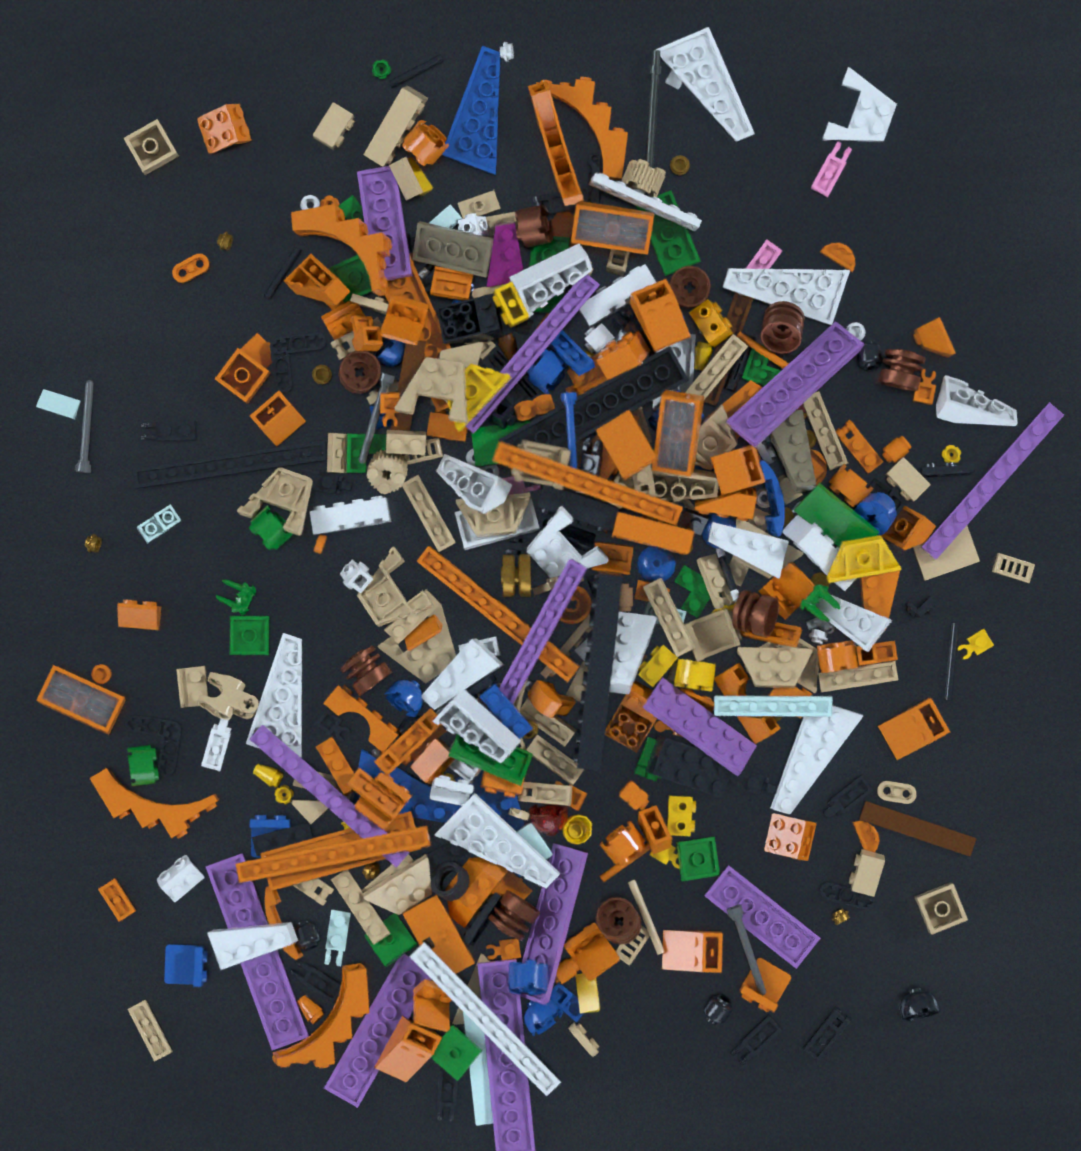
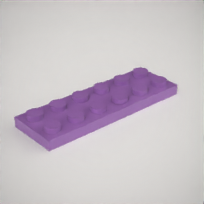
[357,166,412,281]
[643,677,757,776]
[704,865,820,969]

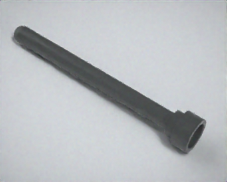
[359,372,395,464]
[75,380,93,473]
[727,905,766,995]

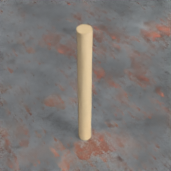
[628,880,665,955]

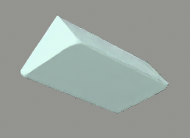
[36,389,81,419]
[516,823,553,859]

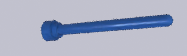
[561,392,577,469]

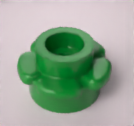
[372,60,391,79]

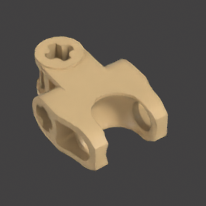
[197,672,259,720]

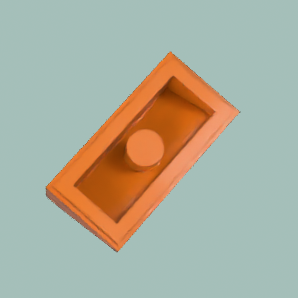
[404,614,443,651]

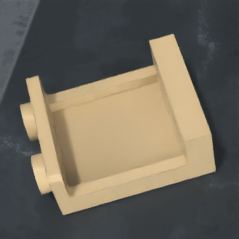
[512,440,570,490]
[684,608,742,662]

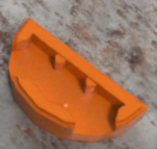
[820,243,855,273]
[853,821,880,853]

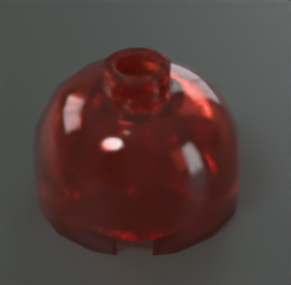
[529,803,568,836]

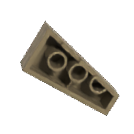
[769,410,816,493]

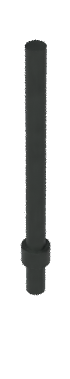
[646,50,662,168]

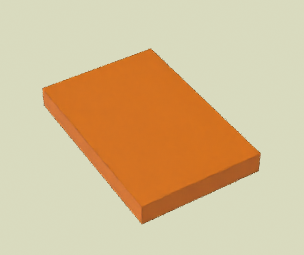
[596,410,658,480]

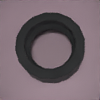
[431,861,469,901]

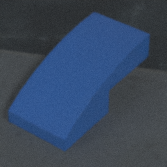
[550,982,584,1022]

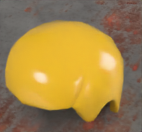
[563,815,593,845]

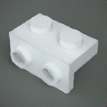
[429,775,474,806]
[157,855,205,902]

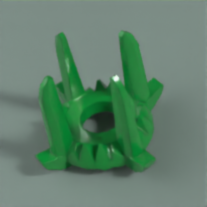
[216,580,256,615]
[800,584,840,622]

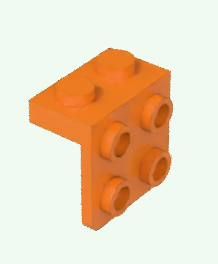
[197,104,251,154]
[380,294,429,345]
[758,562,815,620]
[355,772,412,830]
[564,922,620,981]
[739,958,791,1012]

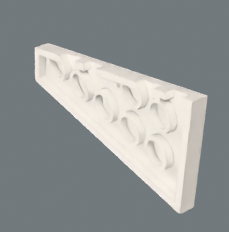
[656,27,755,142]
[722,269,850,325]
[246,633,302,758]
[770,705,863,814]
[435,793,560,888]

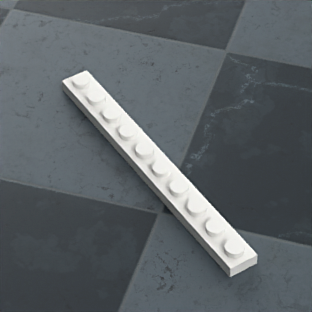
[410,942,561,1096]

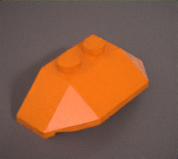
[445,857,509,928]

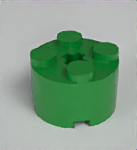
[249,505,293,550]
[127,745,159,786]

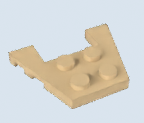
[395,357,468,423]
[237,467,313,536]
[357,547,434,627]
[378,604,456,683]

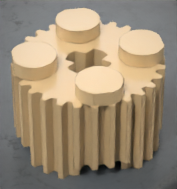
[621,159,666,198]
[367,449,408,494]

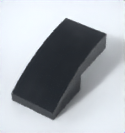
[867,478,908,517]

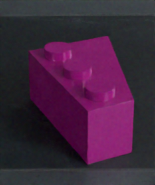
[486,221,523,287]

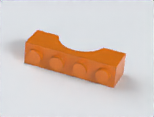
[714,663,781,744]
[323,685,399,753]

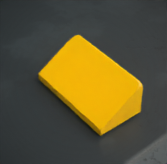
[407,157,433,196]
[575,973,600,1014]

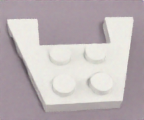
[822,68,897,142]
[527,506,608,578]

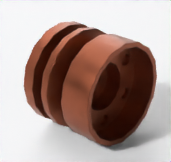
[670,266,711,309]
[761,301,805,354]
[878,349,926,391]
[338,350,381,394]
[732,590,779,638]
[340,646,392,696]
[488,890,540,941]
[596,897,642,945]

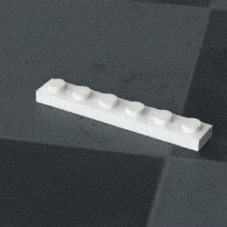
[589,173,702,231]

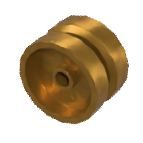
[501,554,531,597]

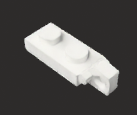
[201,718,231,771]

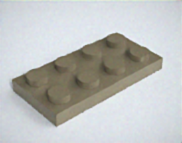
[412,221,494,277]

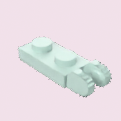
[324,910,351,967]

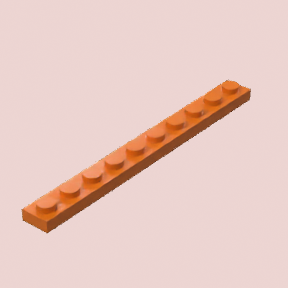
[493,441,683,526]
[417,546,581,682]
[236,826,431,883]

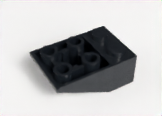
[436,293,504,344]

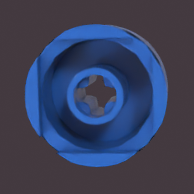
[527,349,570,394]
[854,492,897,536]
[508,960,548,995]

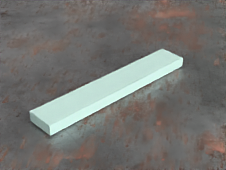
[714,696,832,716]
[463,1011,493,1126]

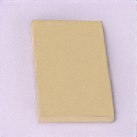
[912,526,980,581]

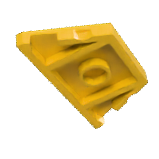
[447,364,512,432]
[827,535,901,583]

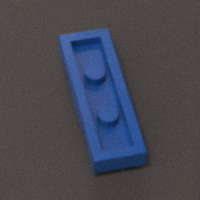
[549,330,595,376]
[480,683,533,739]

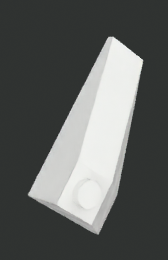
[936,375,1018,426]
[436,454,512,514]

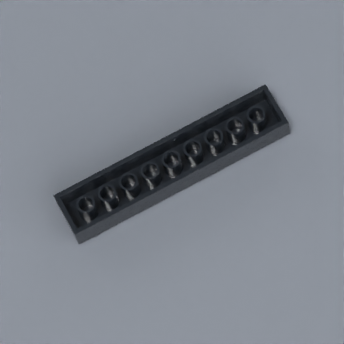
[498,346,689,448]
[574,570,623,771]

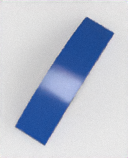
[759,460,785,537]

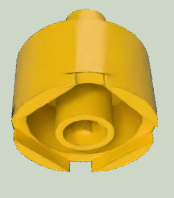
[674,659,716,692]

